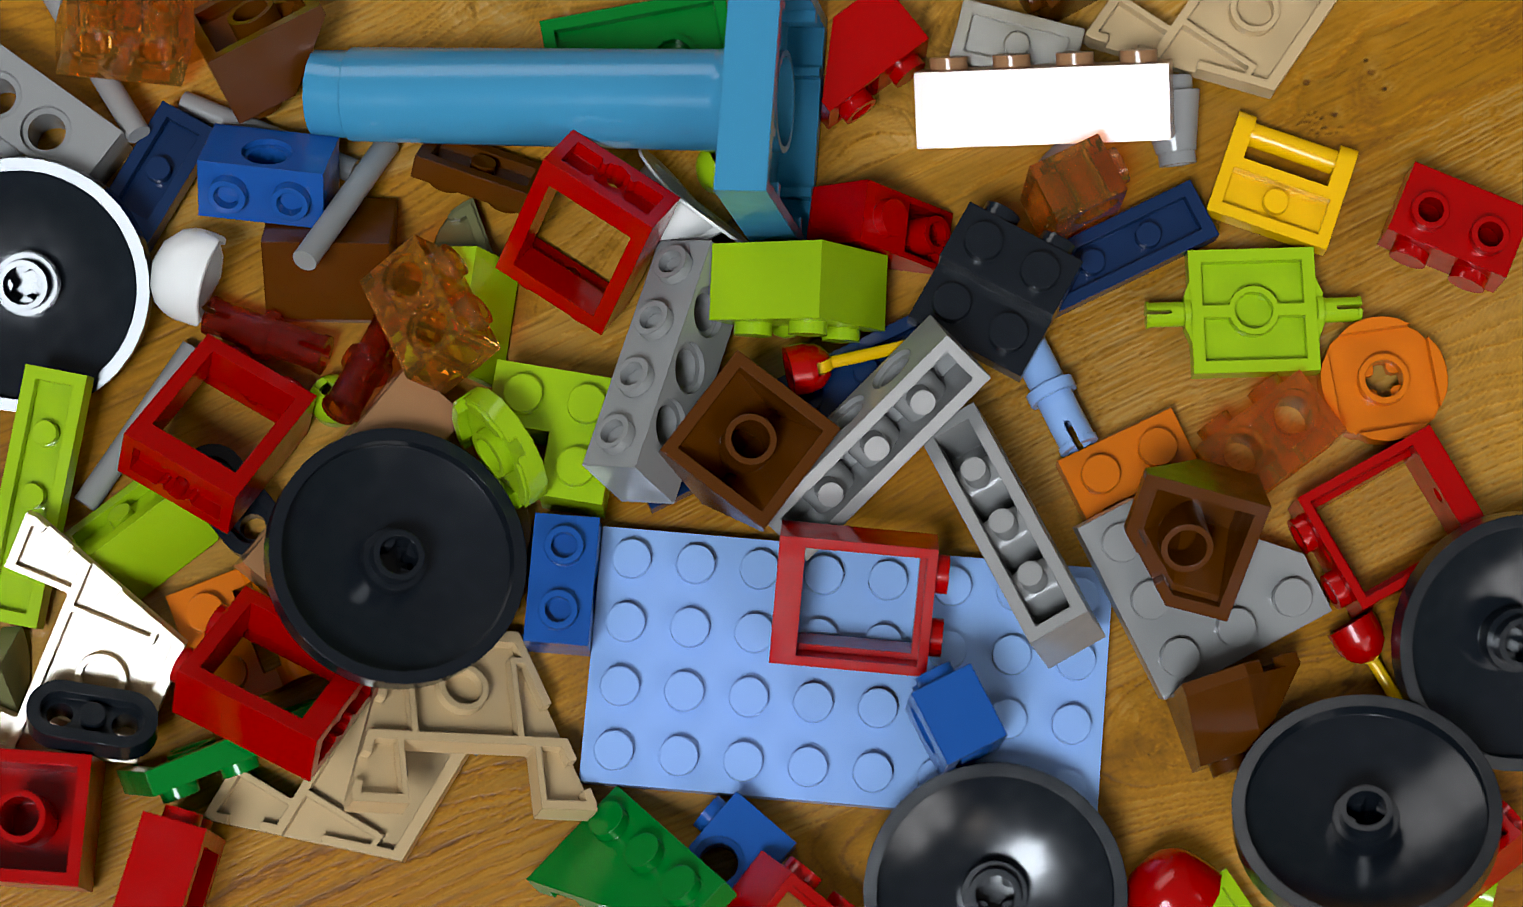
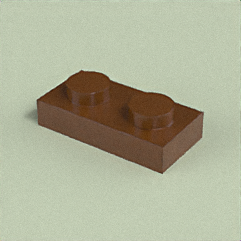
[411,144,541,213]

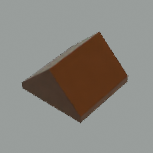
[261,198,398,323]
[658,350,841,532]

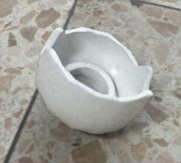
[150,228,226,326]

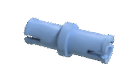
[1023,337,1098,457]

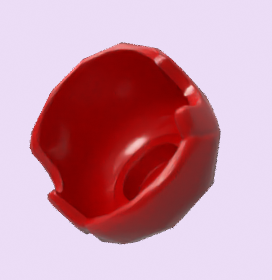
[1127,847,1222,907]

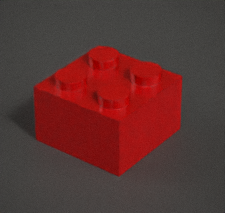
[0,748,106,893]

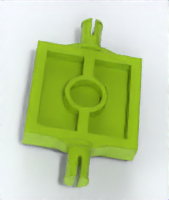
[1144,247,1363,379]

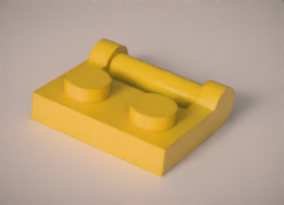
[1206,111,1359,256]

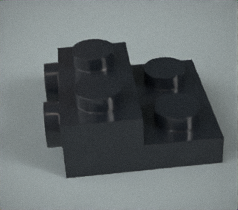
[907,201,1083,382]

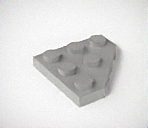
[1072,498,1332,700]

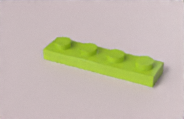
[0,364,94,629]

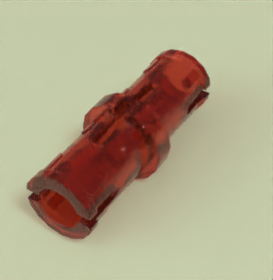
[201,295,334,375]
[321,307,412,425]

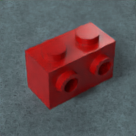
[1377,161,1523,293]

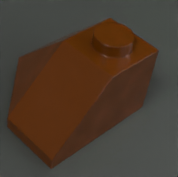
[181,0,326,124]
[1123,459,1271,622]
[1166,651,1300,778]

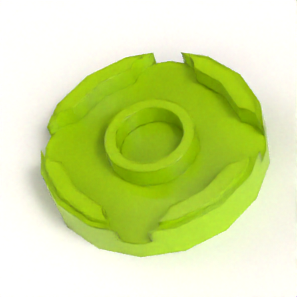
[452,386,548,509]

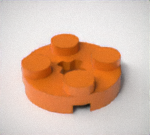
[1317,316,1448,446]

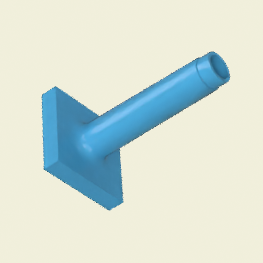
[302,0,828,242]

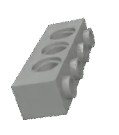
[0,44,133,185]
[582,240,733,504]
[768,315,991,561]
[924,402,1106,668]

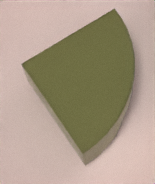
[433,198,493,253]
[0,626,30,713]

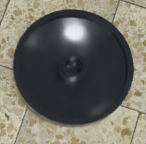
[0,156,153,412]
[263,428,527,690]
[1391,511,1523,771]
[1232,695,1503,907]
[863,762,1128,907]

